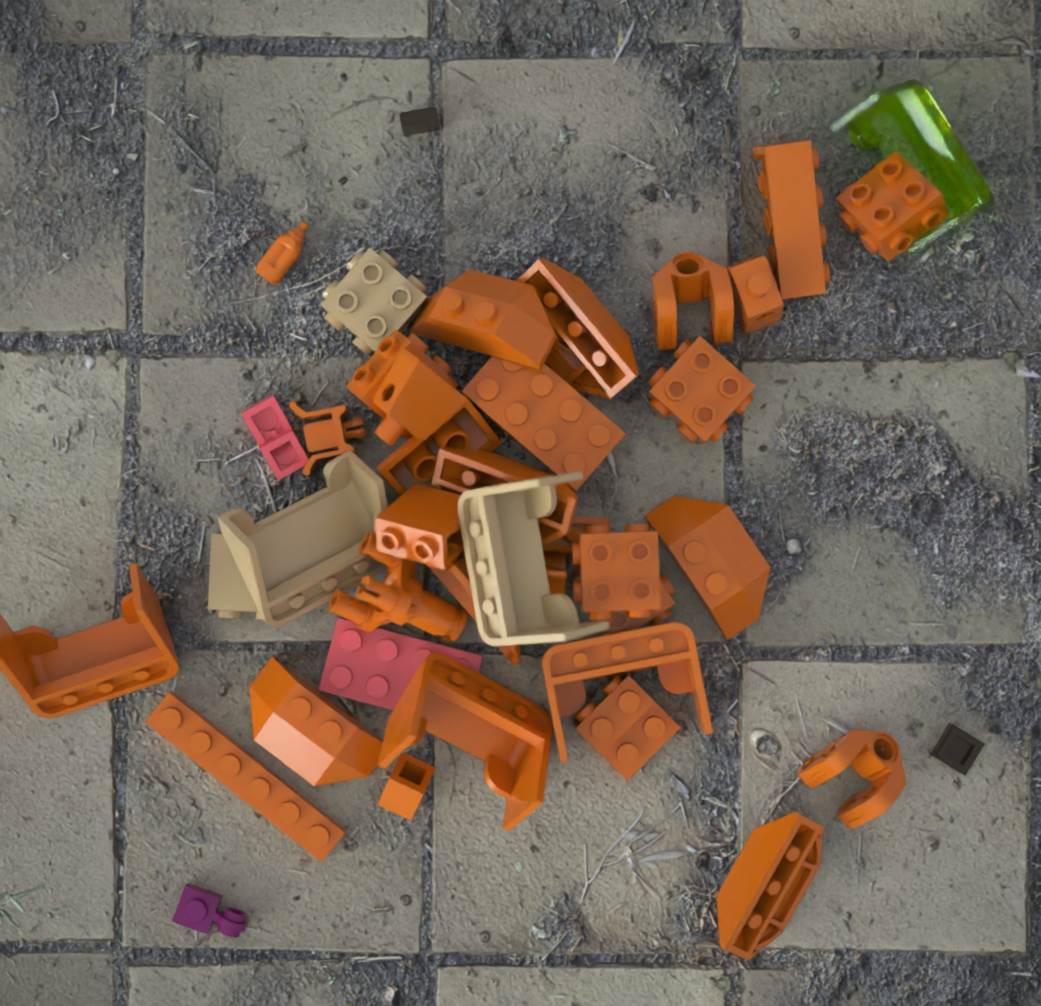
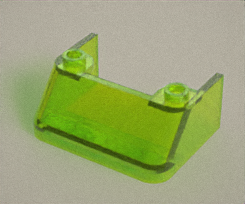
[830,79,994,255]

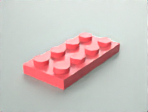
[318,617,483,710]

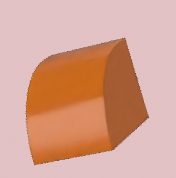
[377,752,436,821]

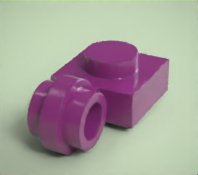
[172,883,248,938]

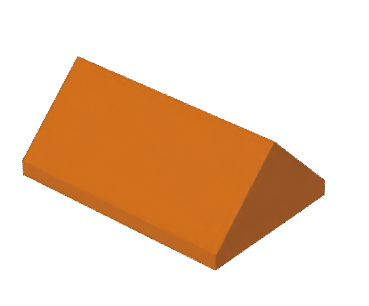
[376,394,502,496]

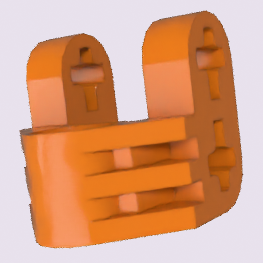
[652,252,734,351]
[797,729,907,829]

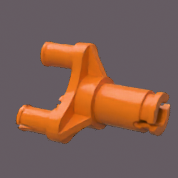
[328,531,468,643]

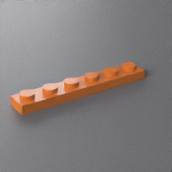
[145,691,346,862]

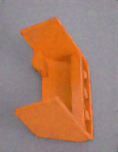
[0,563,179,718]
[542,622,713,763]
[378,653,553,832]

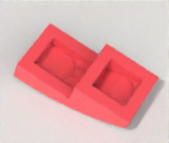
[241,394,309,481]

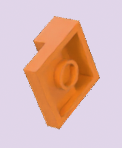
[574,674,681,781]

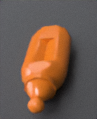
[255,221,309,285]

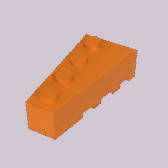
[752,140,830,300]

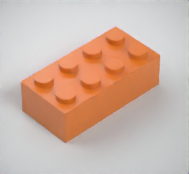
[461,356,626,493]

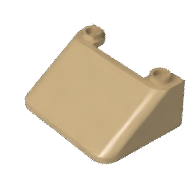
[218,450,387,627]

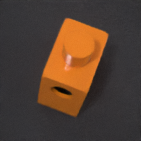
[725,255,784,335]
[373,348,468,447]

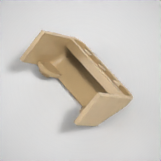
[457,471,609,646]

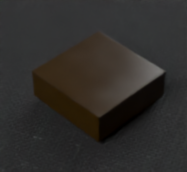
[399,107,440,136]
[930,723,984,776]

